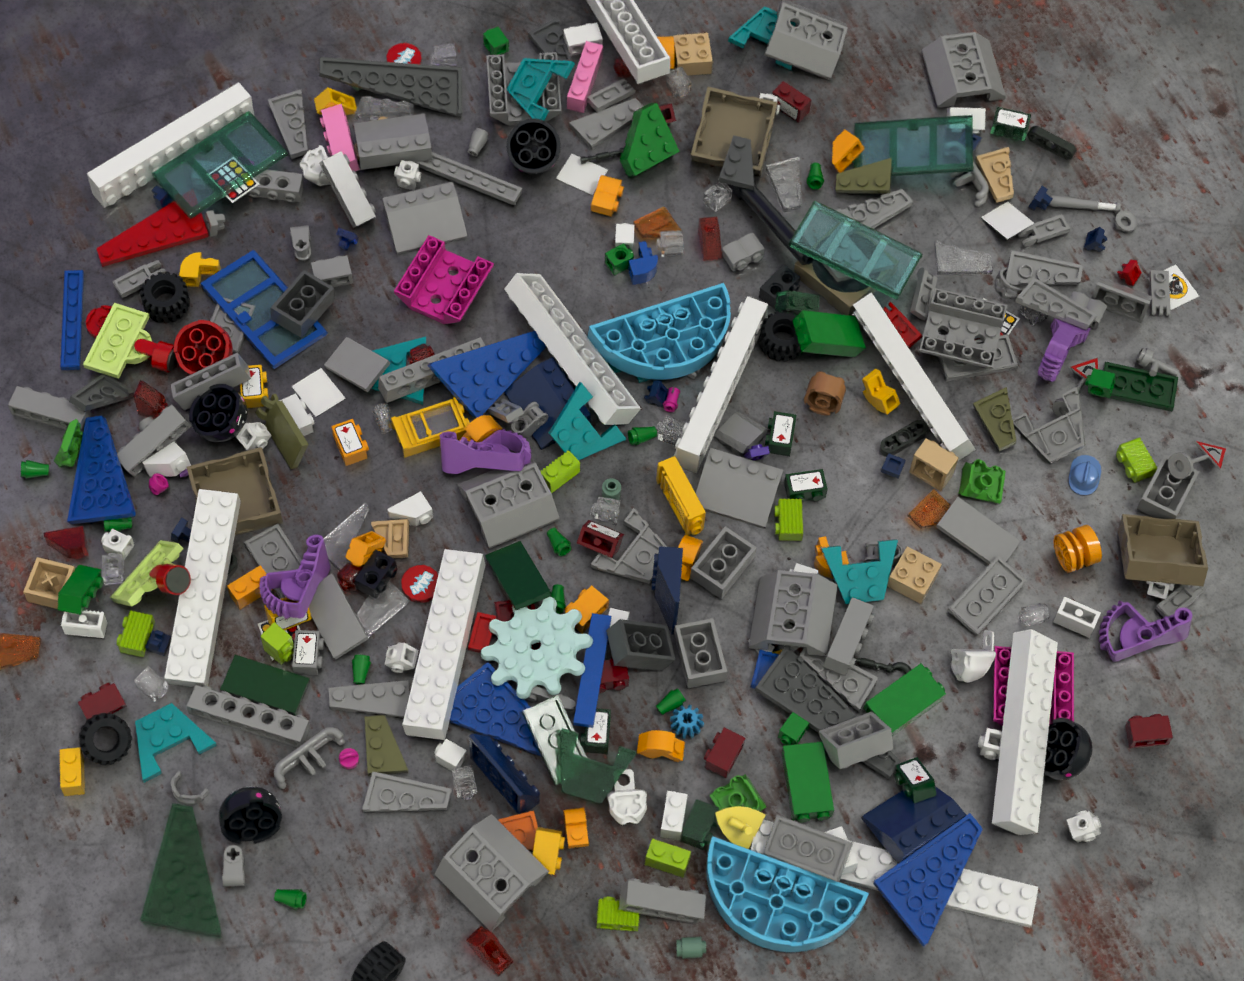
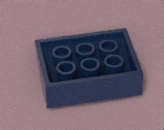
[504,357,591,450]
[651,546,683,635]
[469,734,540,814]
[861,786,966,864]

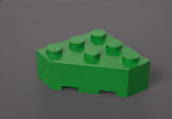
[620,103,680,176]

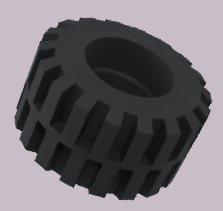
[140,271,190,323]
[759,310,802,362]
[79,713,132,765]
[351,941,406,981]

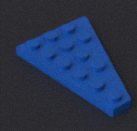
[428,331,547,419]
[67,416,136,525]
[449,662,541,756]
[873,813,983,947]

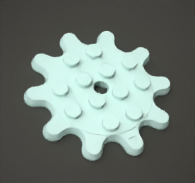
[480,597,593,699]

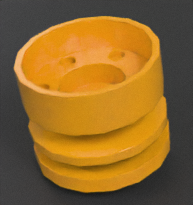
[1053,524,1102,573]

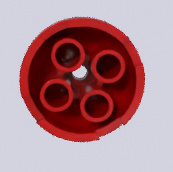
[174,320,233,374]

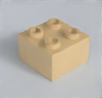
[673,33,713,77]
[909,438,959,492]
[887,546,942,604]
[23,557,75,609]

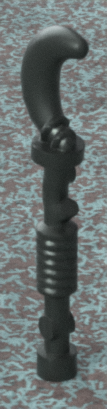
[580,147,625,164]
[853,656,912,673]

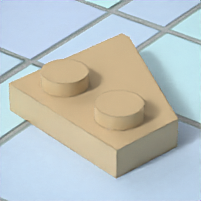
[371,519,409,558]

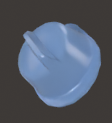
[1069,455,1101,495]

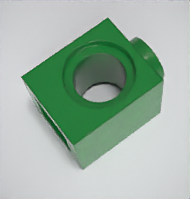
[483,26,509,55]
[605,243,634,276]
[1085,368,1115,399]
[778,712,809,745]

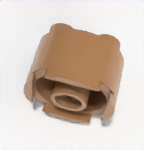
[804,371,846,415]

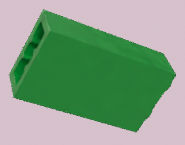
[792,310,866,357]
[863,663,946,736]
[781,742,834,823]

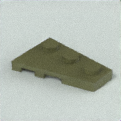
[836,157,892,193]
[973,387,1016,452]
[365,715,409,776]

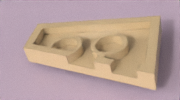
[975,147,1014,203]

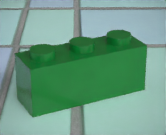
[58,565,103,615]

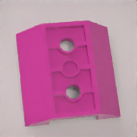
[394,235,494,324]
[993,646,1074,726]

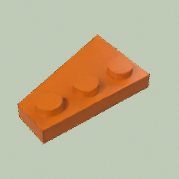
[498,811,538,851]

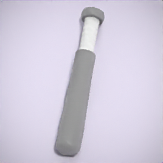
[1049,195,1121,213]

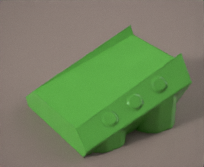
[54,419,83,467]
[958,459,1006,504]
[709,774,766,811]

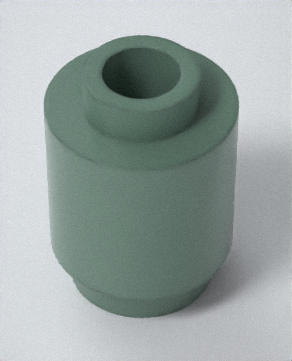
[602,478,621,504]
[676,937,706,959]

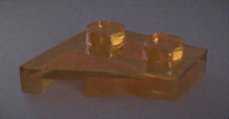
[633,206,683,239]
[907,489,951,529]
[0,633,41,670]

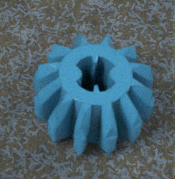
[670,705,704,739]

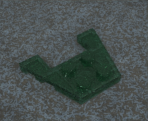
[560,728,637,804]

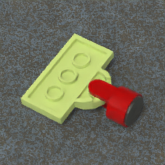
[83,303,177,379]
[110,540,191,607]

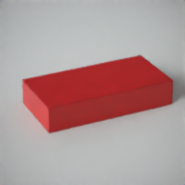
[468,612,497,653]

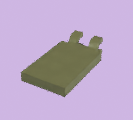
[255,394,309,469]

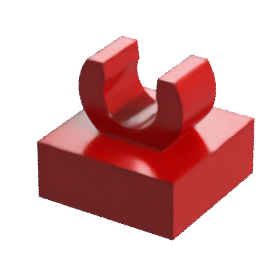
[1117,259,1141,286]

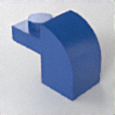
[628,241,658,285]

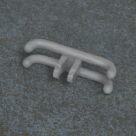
[943,142,989,207]
[274,727,345,789]

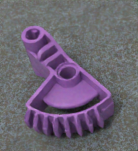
[1038,318,1091,382]
[440,429,531,474]
[259,535,331,619]
[1099,600,1192,662]

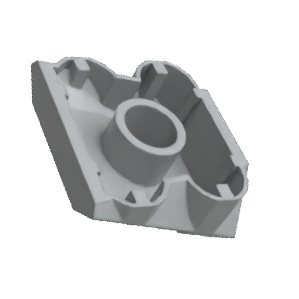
[714,412,767,456]

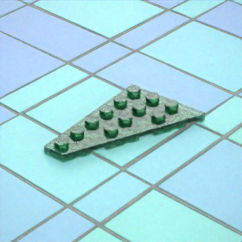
[140,803,222,937]

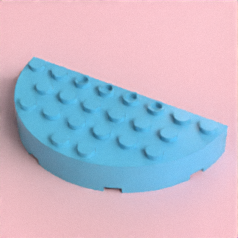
[587,283,731,380]
[706,836,869,952]

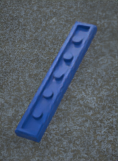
[60,270,84,370]
[573,613,612,728]

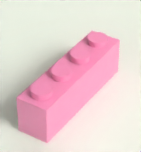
[567,41,603,113]
[320,104,360,171]

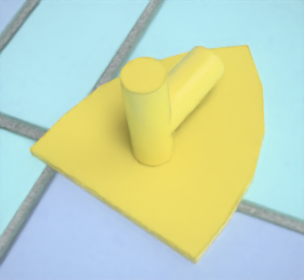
[715,806,766,849]

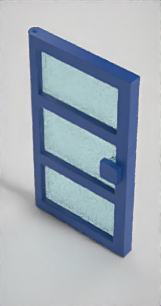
[201,250,328,370]

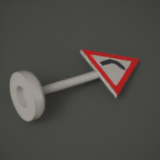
[1052,358,1098,417]
[1168,441,1226,479]

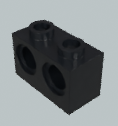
[759,264,800,310]
[354,549,398,599]

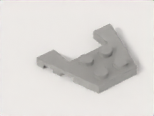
[1012,387,1086,463]
[591,508,667,584]

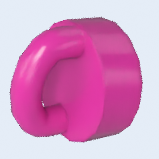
[149,473,169,495]
[339,748,359,769]

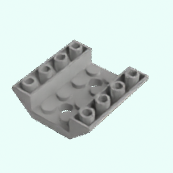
[765,0,848,80]
[922,32,1006,108]
[486,52,562,125]
[919,288,1007,369]
[458,459,560,549]
[749,570,838,656]
[435,814,549,932]

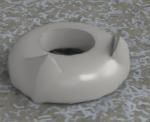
[1115,210,1137,232]

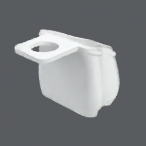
[300,145,330,186]
[951,630,996,683]
[607,769,647,825]

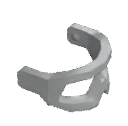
[994,267,1025,300]
[170,771,209,805]

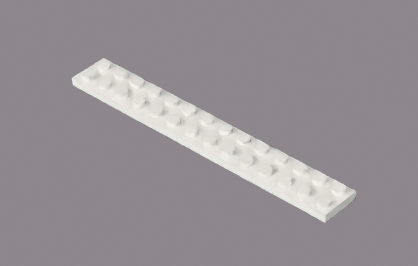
[751,820,1038,928]

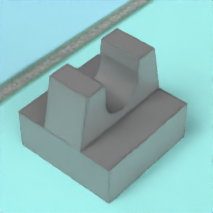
[205,210,225,237]

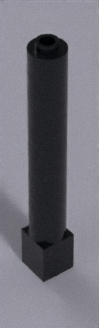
[728,180,816,265]

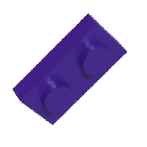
[744,444,770,461]

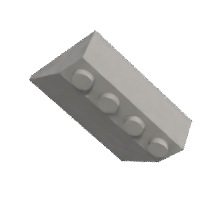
[354,114,432,170]
[382,182,468,254]
[696,448,783,529]

